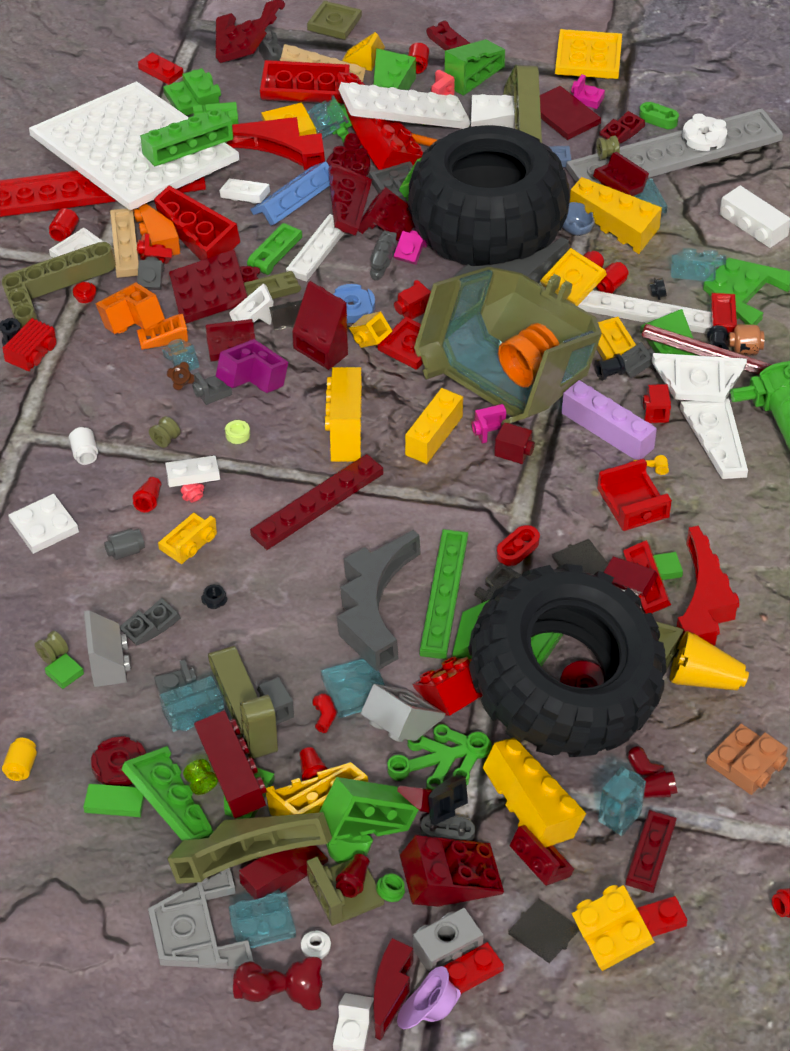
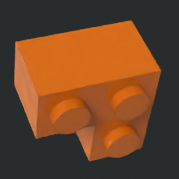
[95,282,165,334]

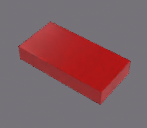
[711,293,737,332]

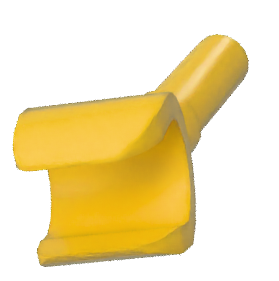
[633,455,669,475]

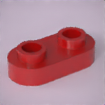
[497,525,540,566]

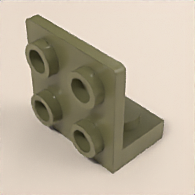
[307,857,385,926]

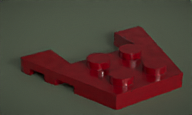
[216,0,285,63]

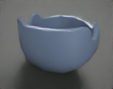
[562,202,595,236]

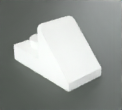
[229,284,273,325]
[333,993,374,1051]

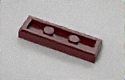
[625,810,677,893]

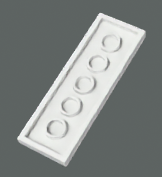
[338,82,471,129]

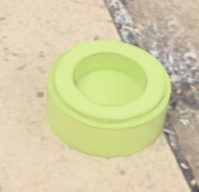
[225,420,250,444]

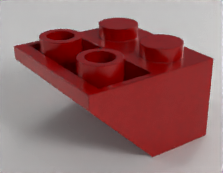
[413,657,482,716]

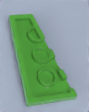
[640,309,698,356]

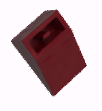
[292,281,348,370]
[400,835,504,907]

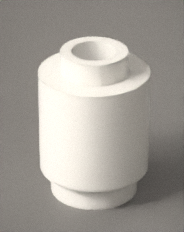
[69,427,98,465]

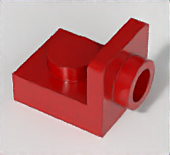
[137,233,172,264]

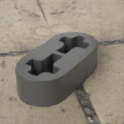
[421,815,475,841]

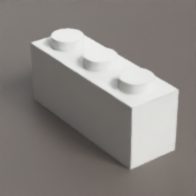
[719,185,790,248]

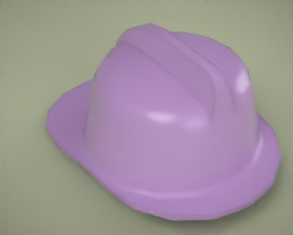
[397,966,461,1029]

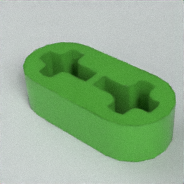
[639,102,679,129]

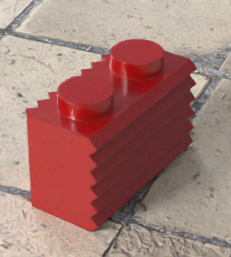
[2,318,56,371]

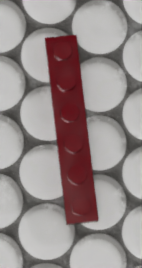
[250,454,383,550]

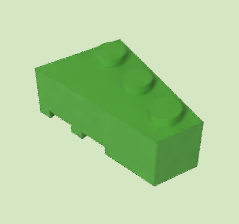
[444,39,505,96]
[374,48,416,90]

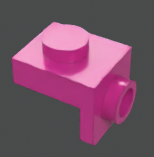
[394,230,427,265]
[472,404,506,444]

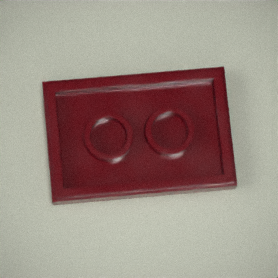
[540,86,601,140]

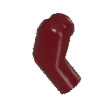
[628,746,664,776]

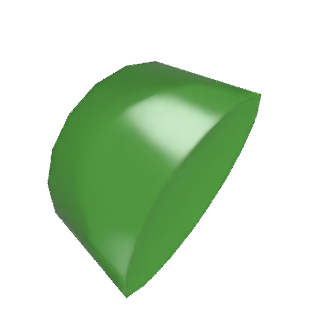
[326,834,373,864]

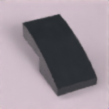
[428,775,468,825]

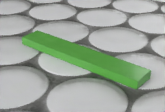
[420,529,468,659]

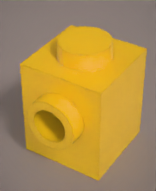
[349,311,392,348]

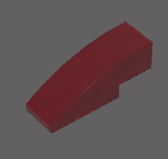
[239,845,328,903]
[374,938,413,1041]

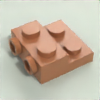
[706,724,788,795]

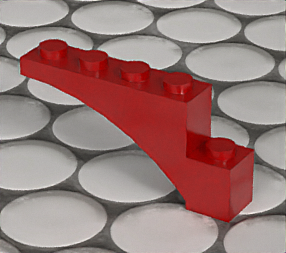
[225,117,325,170]
[676,525,740,646]

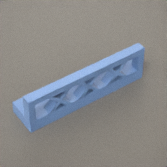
[250,161,330,226]

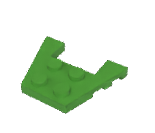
[703,258,790,325]

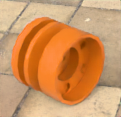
[498,323,560,388]

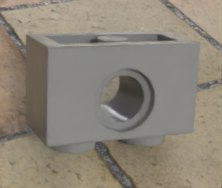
[413,908,483,973]

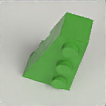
[319,777,418,845]

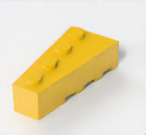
[570,177,662,254]
[325,367,362,462]
[483,737,587,848]

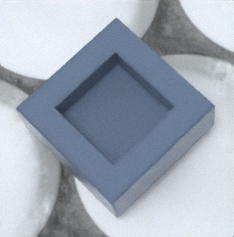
[550,146,571,167]

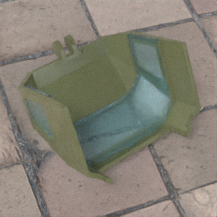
[414,267,602,426]

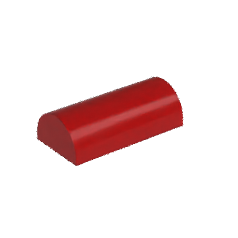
[260,60,350,104]

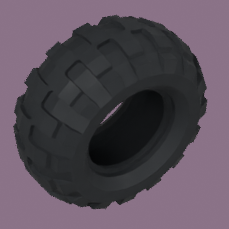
[468,564,667,757]

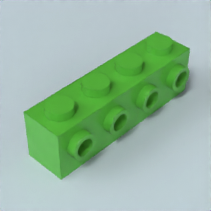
[140,108,233,167]

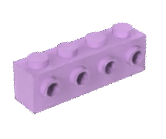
[562,380,657,460]

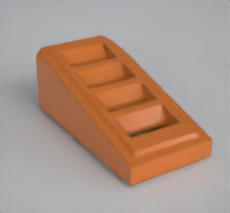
[137,314,188,350]

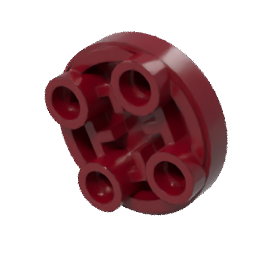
[327,146,371,176]

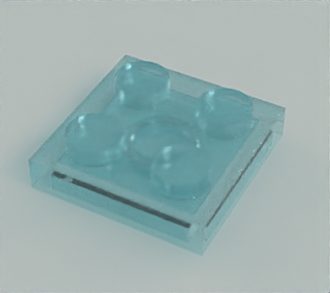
[321,659,385,718]

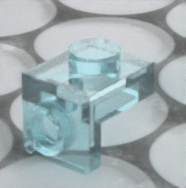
[162,339,199,375]

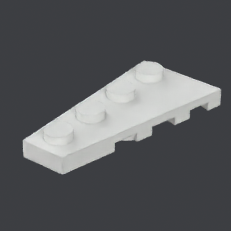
[680,398,748,479]

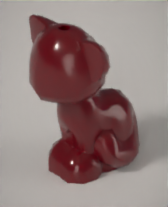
[233,957,323,1011]

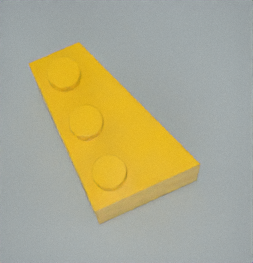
[266,762,368,816]

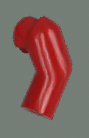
[312,693,337,733]

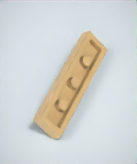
[280,44,366,82]
[110,209,138,278]

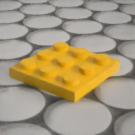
[555,29,622,79]

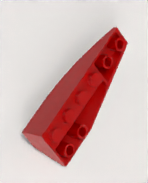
[337,72,423,170]

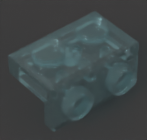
[671,248,726,281]

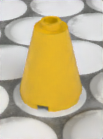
[669,631,749,691]

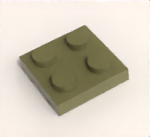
[307,1,362,40]

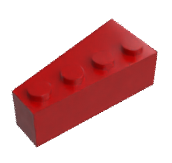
[154,185,240,260]

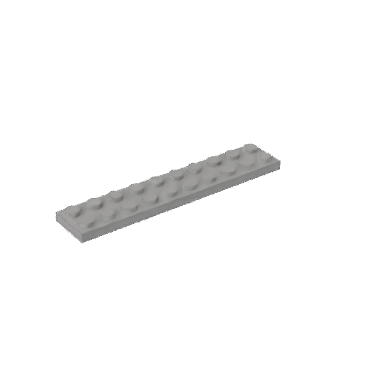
[566,108,783,185]

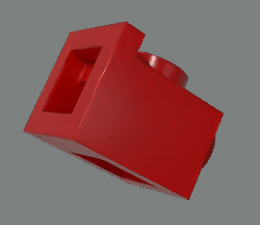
[394,280,431,320]
[643,384,671,423]

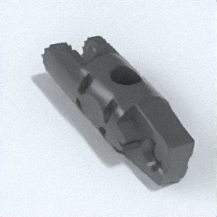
[370,230,397,281]

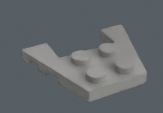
[148,868,254,969]

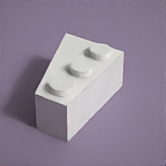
[471,94,515,129]

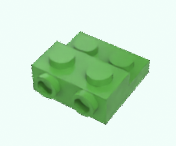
[163,68,221,116]

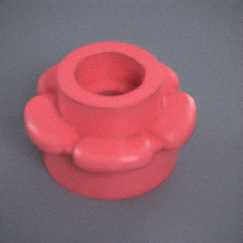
[180,483,204,503]

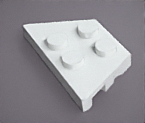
[652,353,747,402]

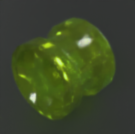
[183,759,218,795]

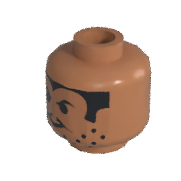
[729,324,764,356]

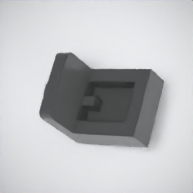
[137,257,164,290]

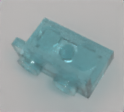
[229,892,296,949]

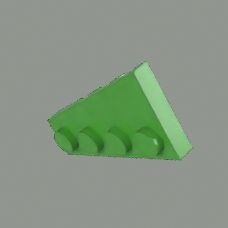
[121,746,214,841]

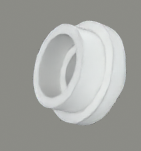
[301,931,331,959]

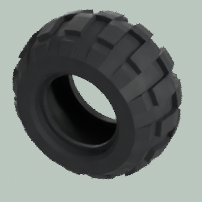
[408,125,570,266]

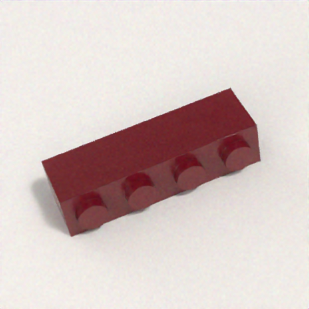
[194,710,267,819]

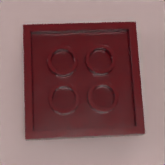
[169,249,248,324]

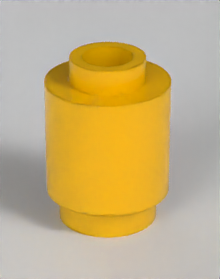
[2,738,37,781]

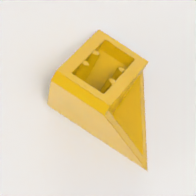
[342,32,385,71]

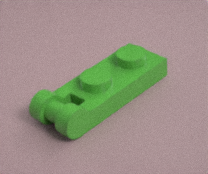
[247,223,302,275]

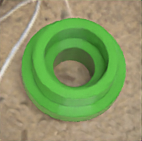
[376,873,405,902]

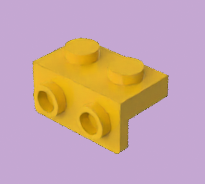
[158,513,217,564]

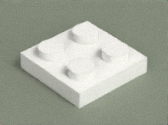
[8,494,79,554]

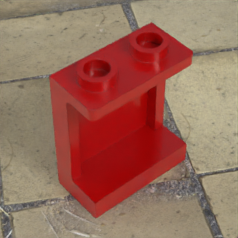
[597,459,672,531]

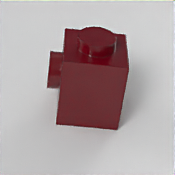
[495,422,535,464]

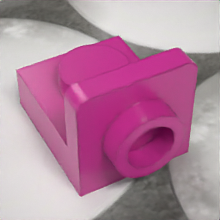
[571,74,605,109]

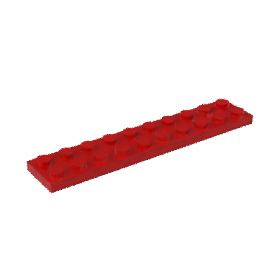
[0,170,206,217]

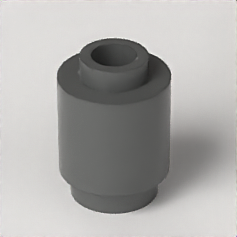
[104,528,145,560]

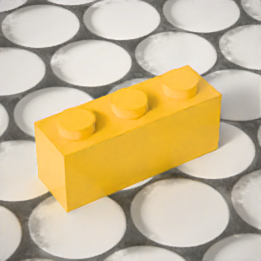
[405,388,463,464]

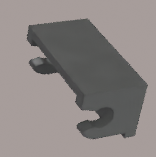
[259,31,282,61]

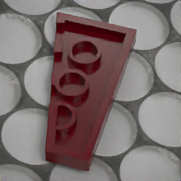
[328,162,372,236]

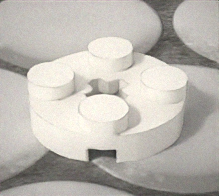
[682,113,727,151]

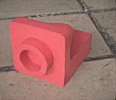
[431,70,454,95]

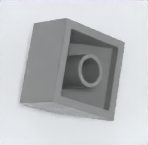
[84,611,131,687]
[361,684,446,742]

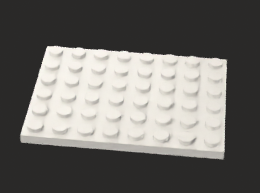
[29,81,239,210]

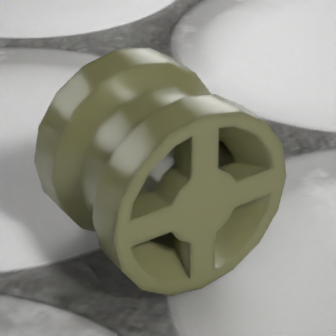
[596,136,620,160]
[149,416,180,448]
[35,630,69,665]

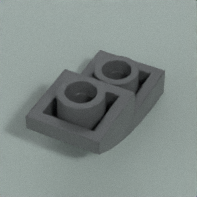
[120,598,181,646]

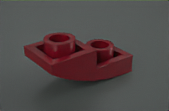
[599,111,645,144]

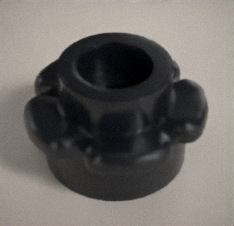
[650,278,667,300]
[201,584,227,609]

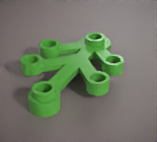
[387,724,492,790]

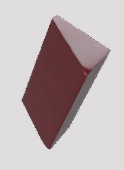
[397,786,433,813]

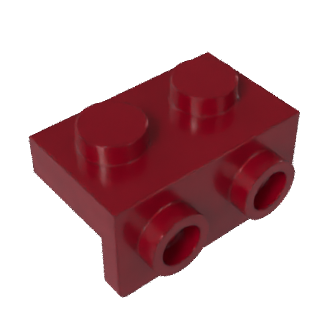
[593,152,649,196]
[205,319,256,362]
[509,825,574,886]

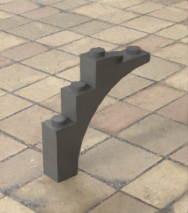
[337,530,421,671]

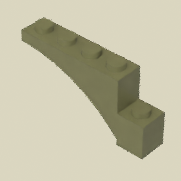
[167,812,332,884]

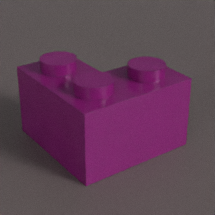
[216,339,289,393]

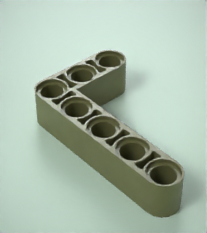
[503,65,542,143]
[2,242,116,329]
[208,646,278,759]

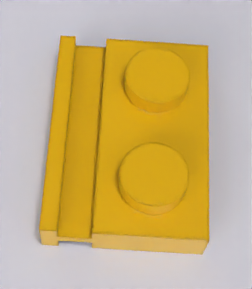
[596,317,636,360]

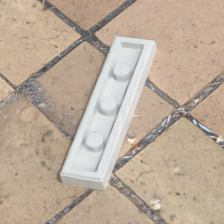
[286,214,345,282]

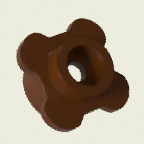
[167,362,195,390]

